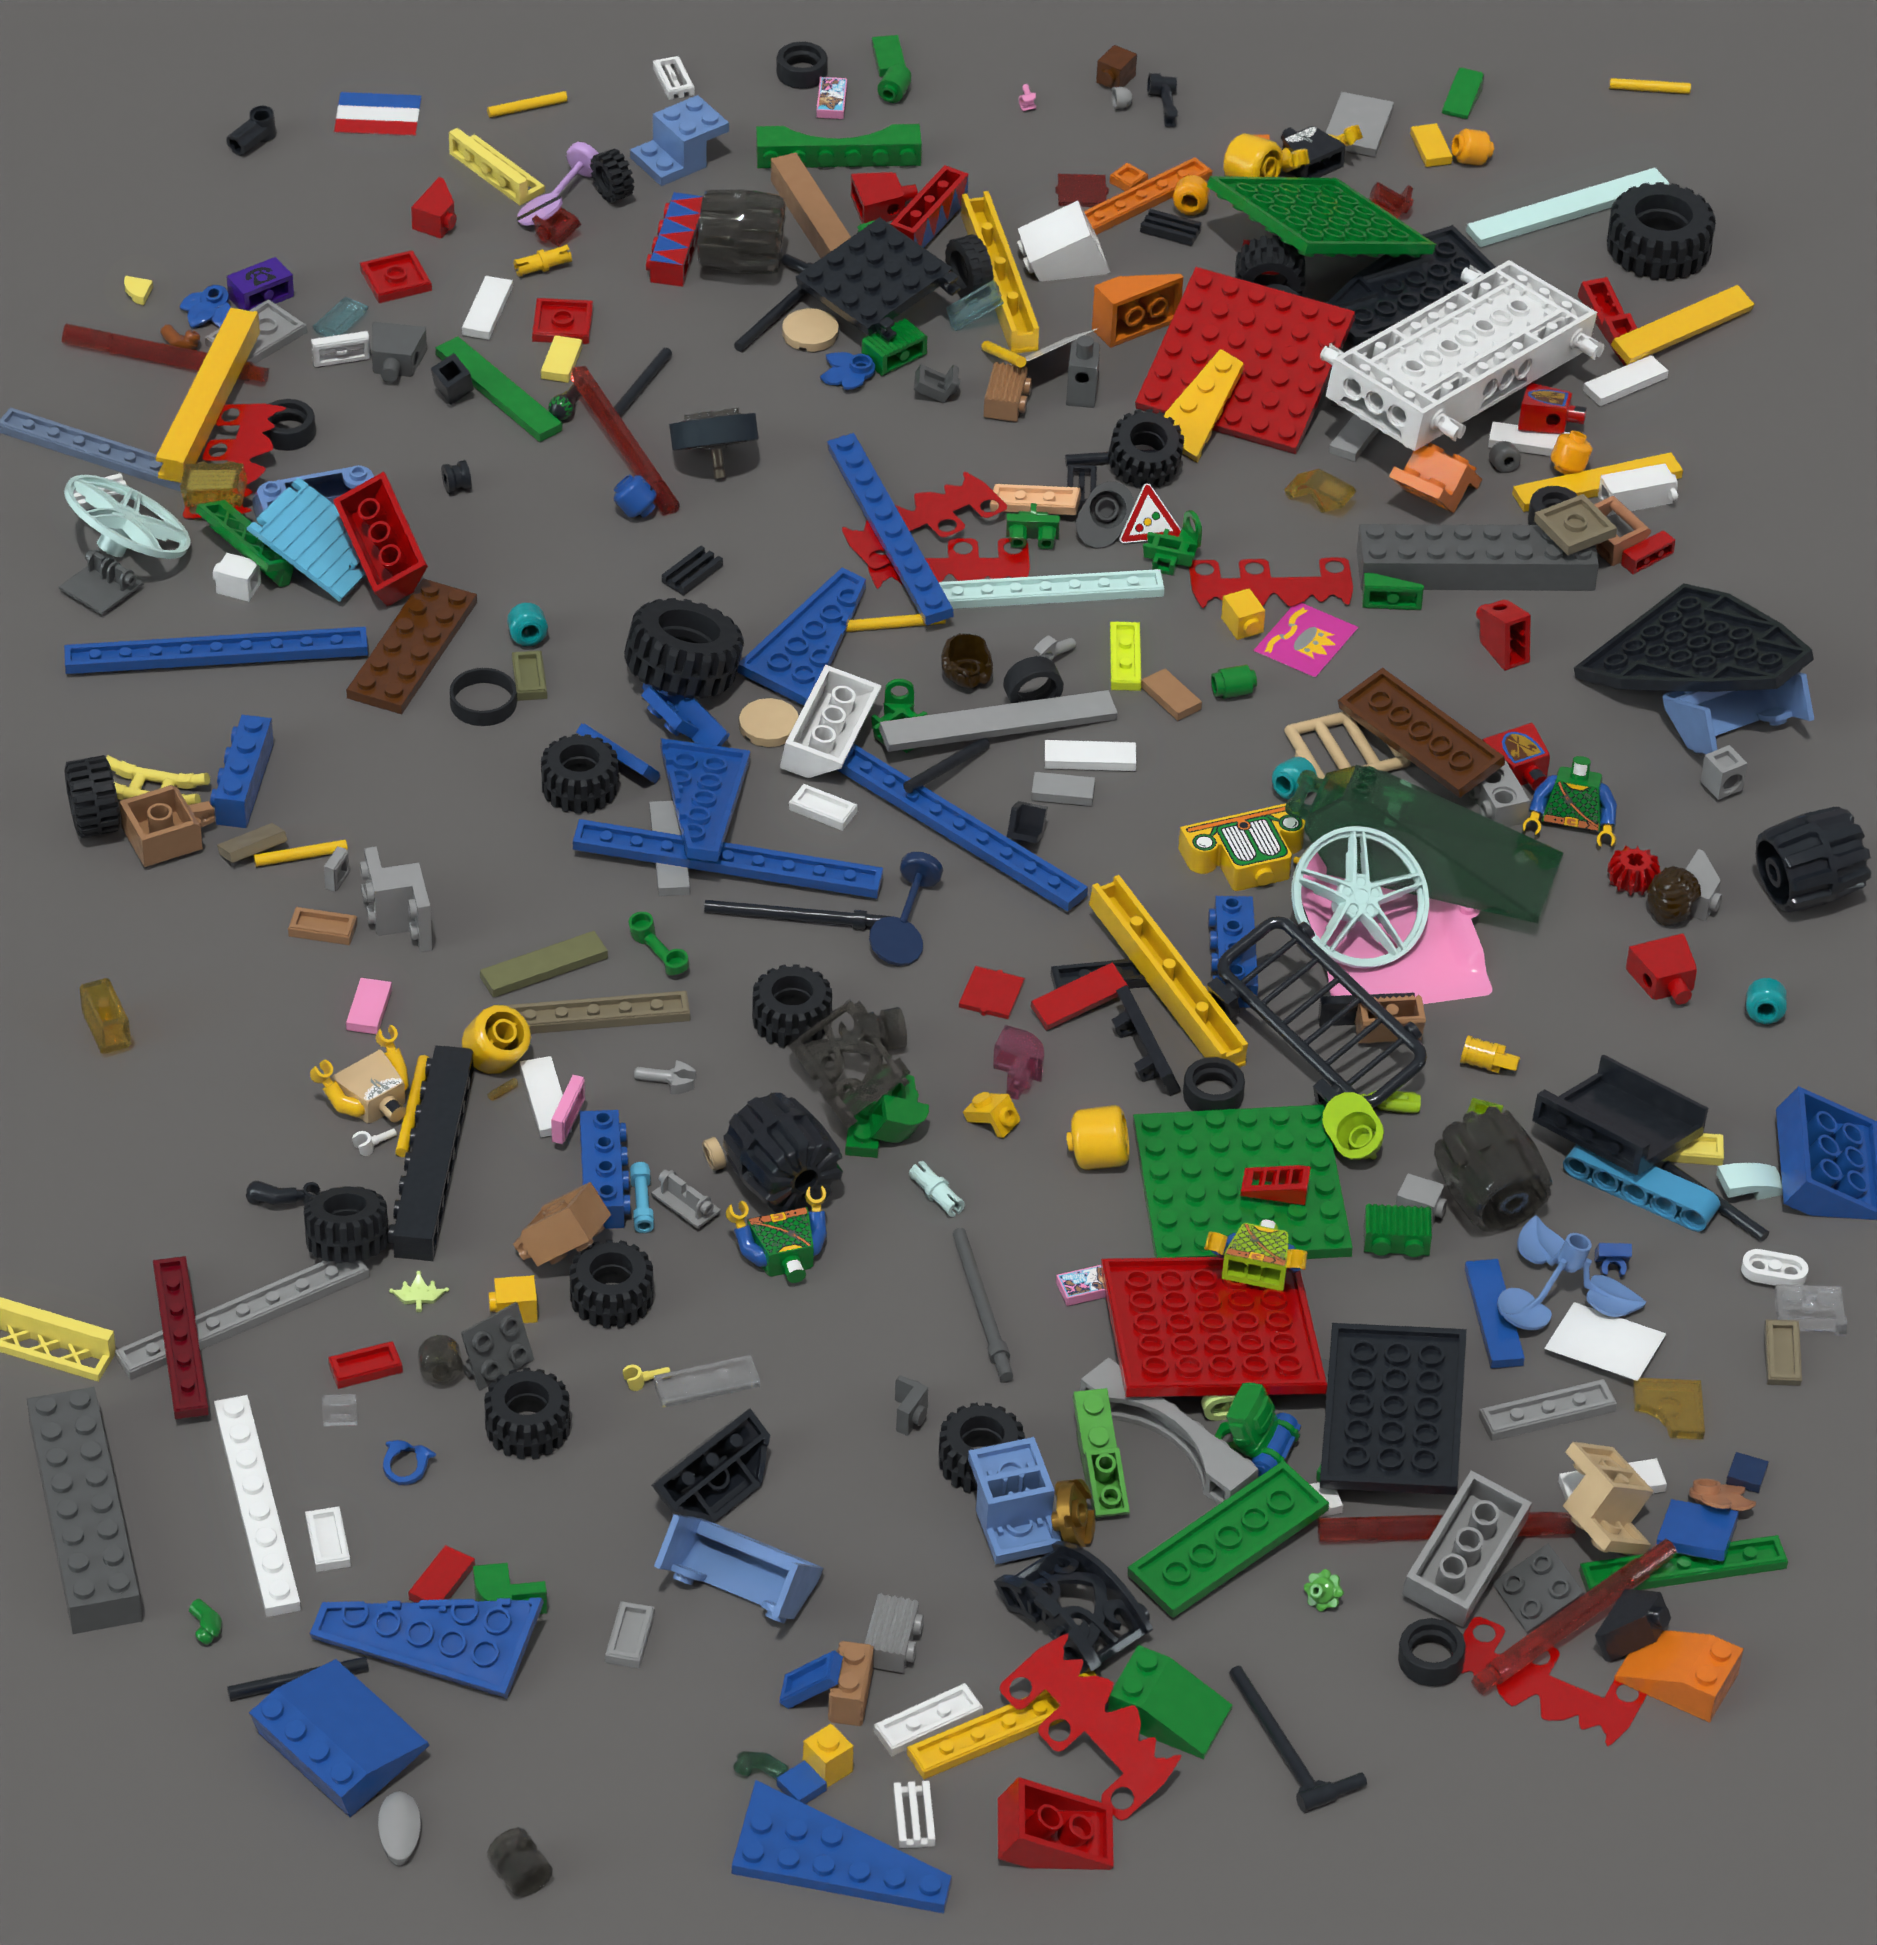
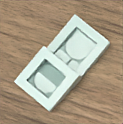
[1716,1163,1783,1200]

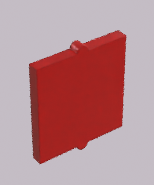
[959,966,1025,1020]

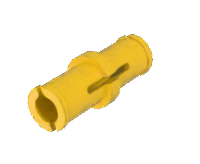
[513,244,572,277]

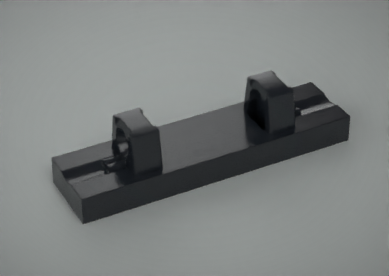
[1112,985,1181,1096]

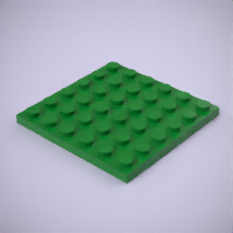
[1207,176,1436,257]
[1133,1104,1353,1259]

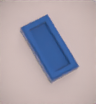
[779,1650,843,1709]

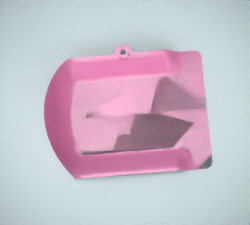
[1301,827,1492,1004]

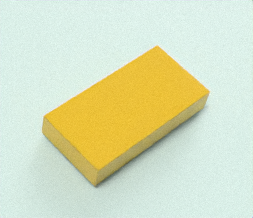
[1410,123,1452,167]

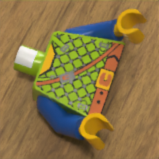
[1204,1220,1307,1291]

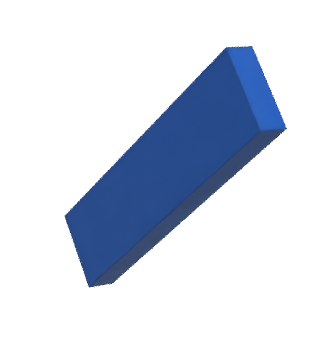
[1465,1259,1525,1369]

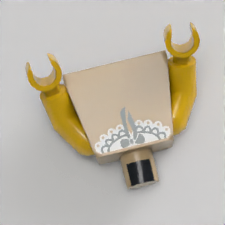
[310,1025,409,1123]

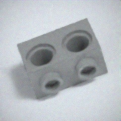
[1468,760,1530,830]

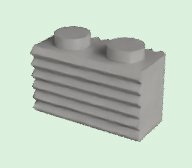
[864,1593,924,1673]

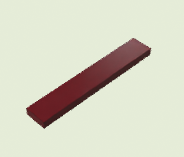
[153,1256,209,1419]

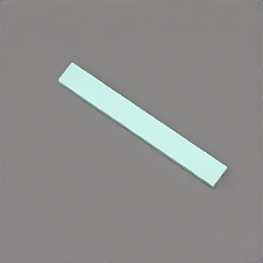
[1466,168,1669,247]
[939,569,1164,609]

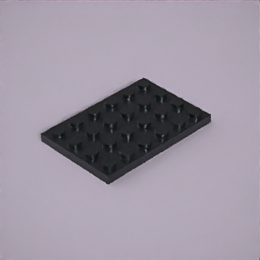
[1320,1323,1467,1495]

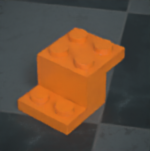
[1389,442,1482,513]

